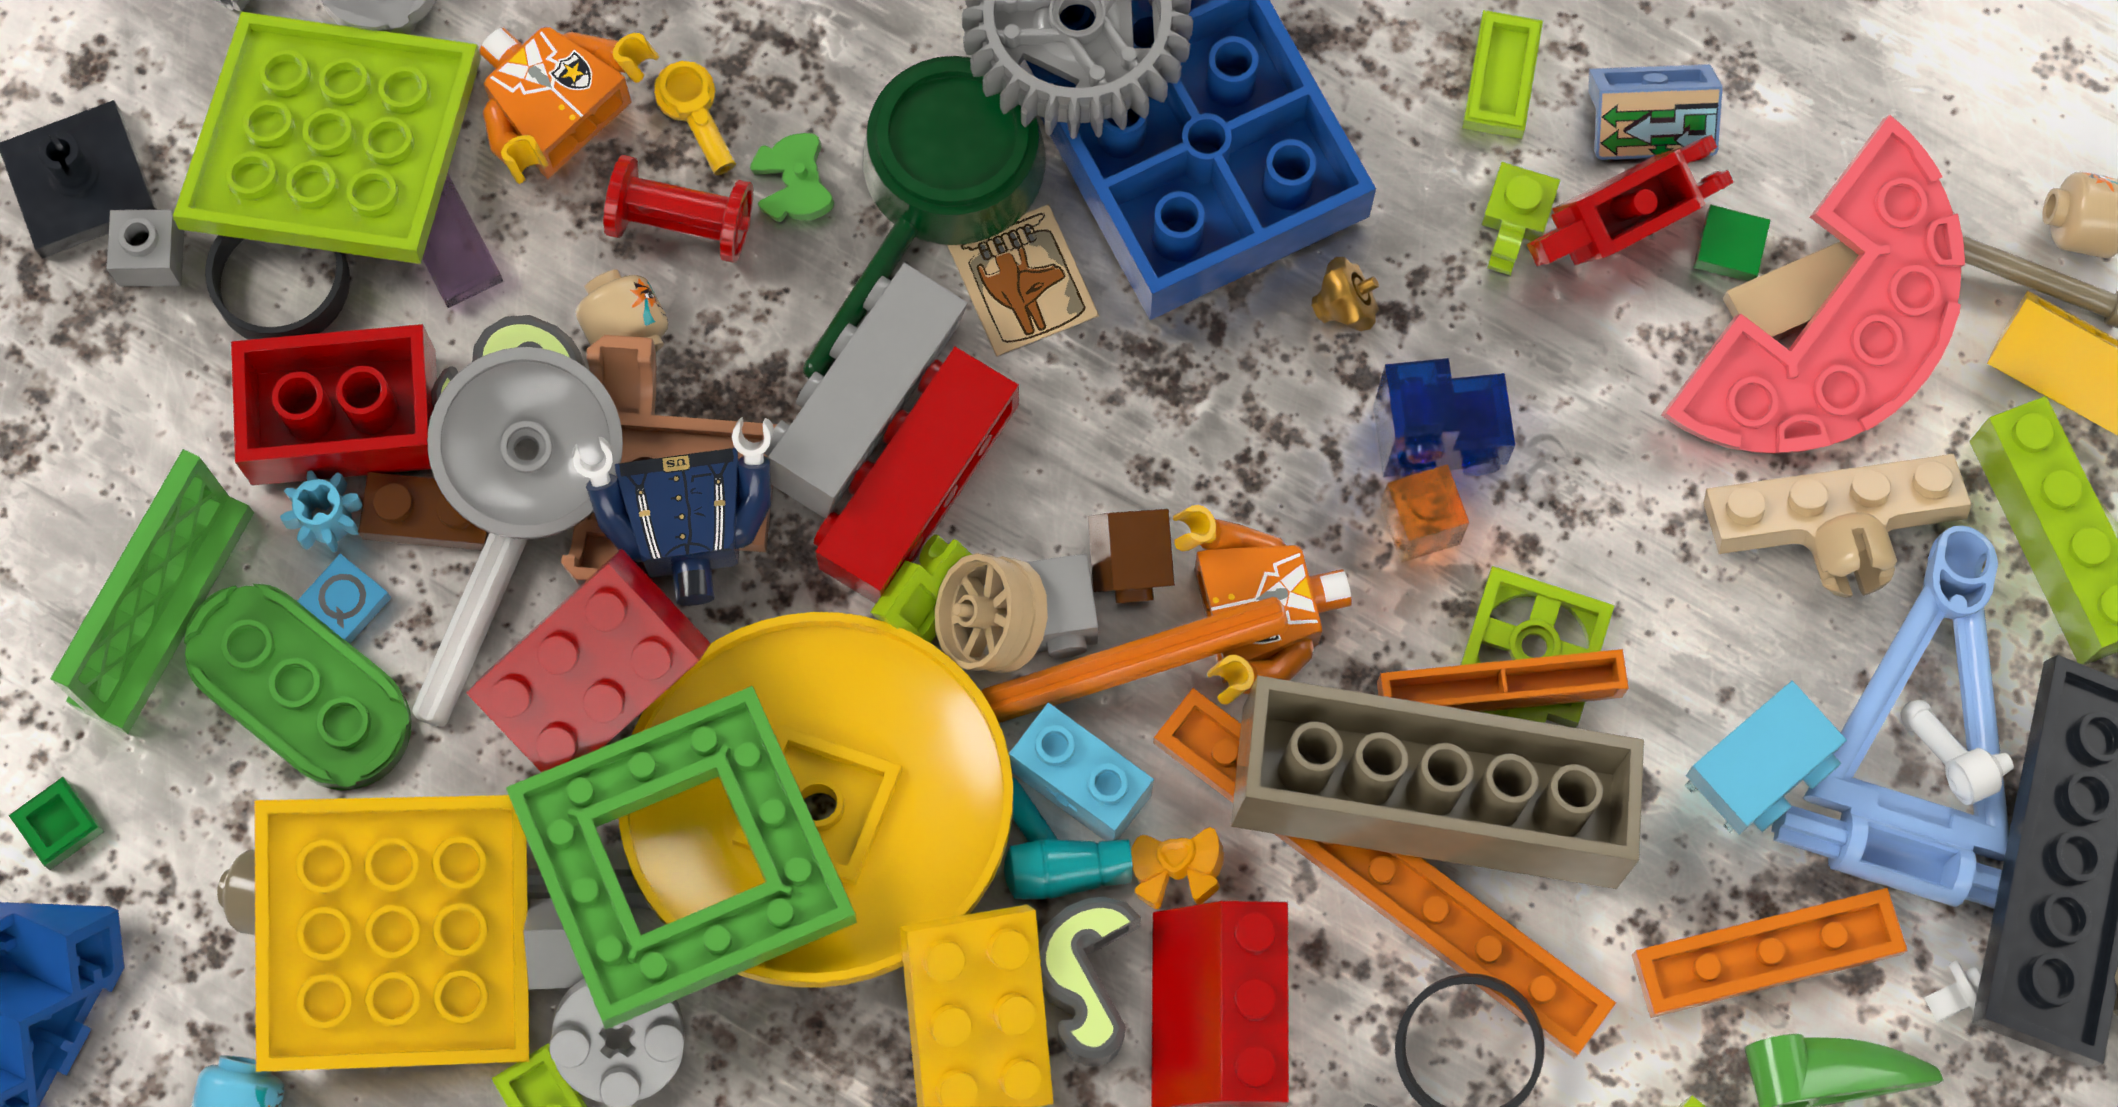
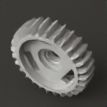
[962,0,1193,139]

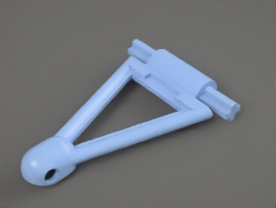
[1771,526,2009,908]

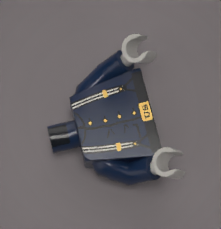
[573,417,774,606]

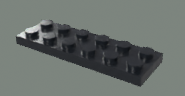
[1971,655,2118,1068]

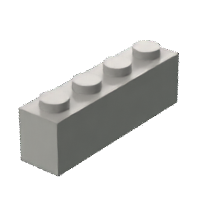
[764,263,968,519]

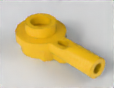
[654,61,736,175]

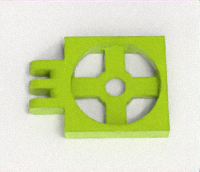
[1460,566,1615,728]

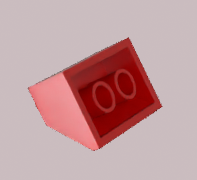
[1151,901,1289,1107]

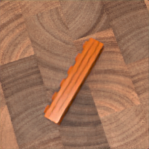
[1377,649,1629,712]

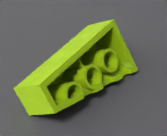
[1969,396,2118,665]

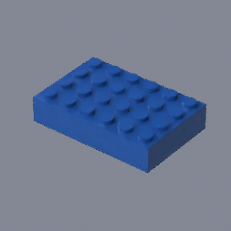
[1020,0,1376,320]

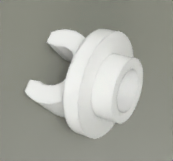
[1924,960,1981,1022]

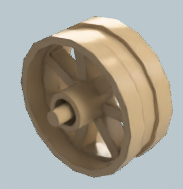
[935,553,1048,673]

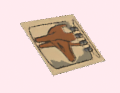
[947,204,1099,357]

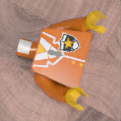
[480,27,660,184]
[1173,505,1352,705]

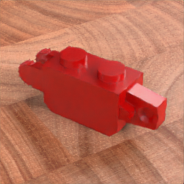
[1526,135,1734,266]

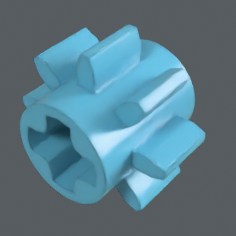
[280,470,363,552]

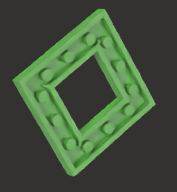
[506,686,857,1030]

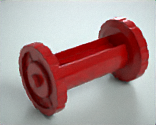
[603,155,754,263]

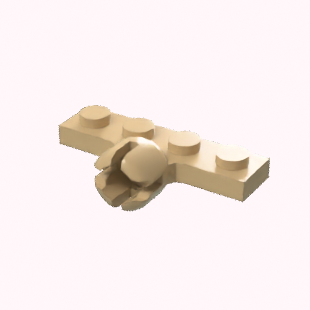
[1703,454,1972,598]

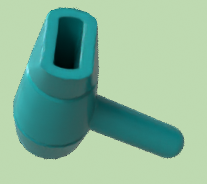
[1004,777,1133,899]

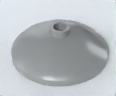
[427,347,623,539]

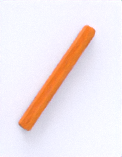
[981,597,1288,723]

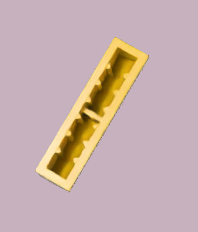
[1987,290,2118,436]

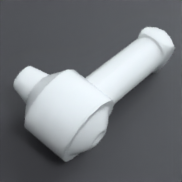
[1900,700,2014,806]

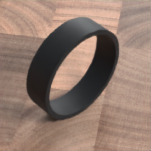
[205,235,350,340]
[1395,973,1545,1107]

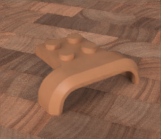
[561,335,777,585]

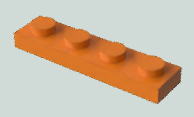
[1632,887,1908,1018]

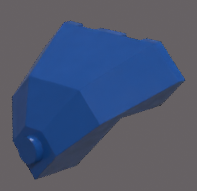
[0,902,125,1107]

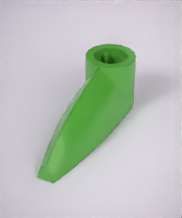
[1744,1034,1943,1107]

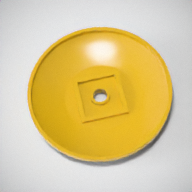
[618,612,1013,988]

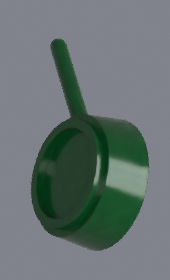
[803,56,1046,379]

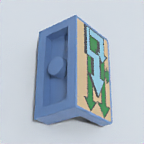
[1588,64,1723,160]

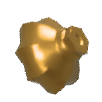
[1311,257,1379,331]

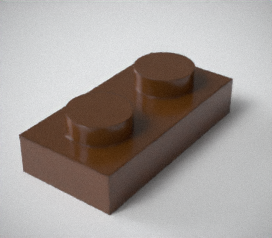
[358,472,490,551]

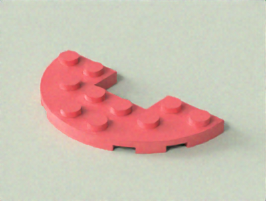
[1661,115,1965,454]

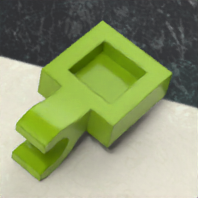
[1481,162,1560,276]
[870,534,972,643]

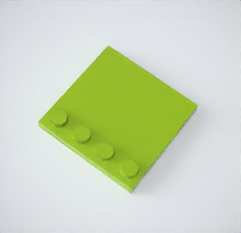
[173,12,481,264]

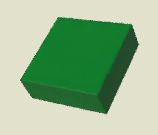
[1693,204,1771,282]
[8,777,105,870]

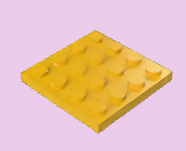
[254,795,529,1072]

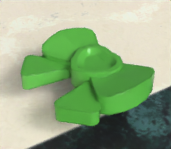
[750,133,835,222]

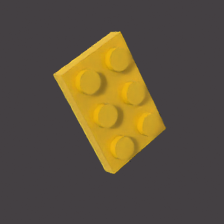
[899,905,1054,1107]

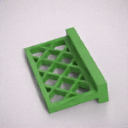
[50,449,254,734]

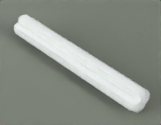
[412,533,528,727]

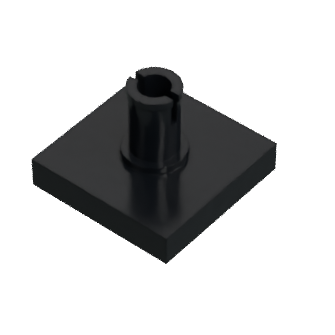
[0,100,158,259]

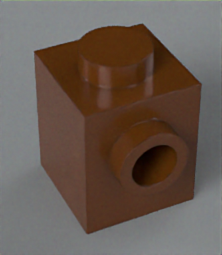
[1088,509,1175,603]

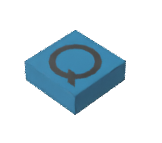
[297,554,391,644]

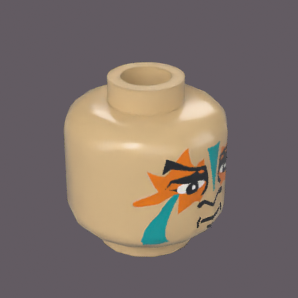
[2042,172,2118,258]
[575,270,669,352]

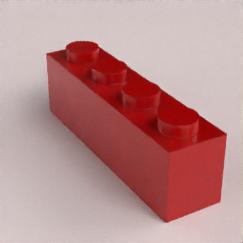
[813,346,1019,604]

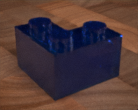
[1373,358,1516,482]

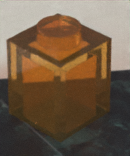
[1380,464,1469,563]

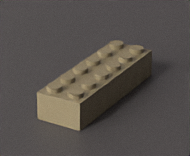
[1231,675,1644,889]

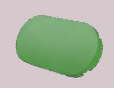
[184,583,412,790]

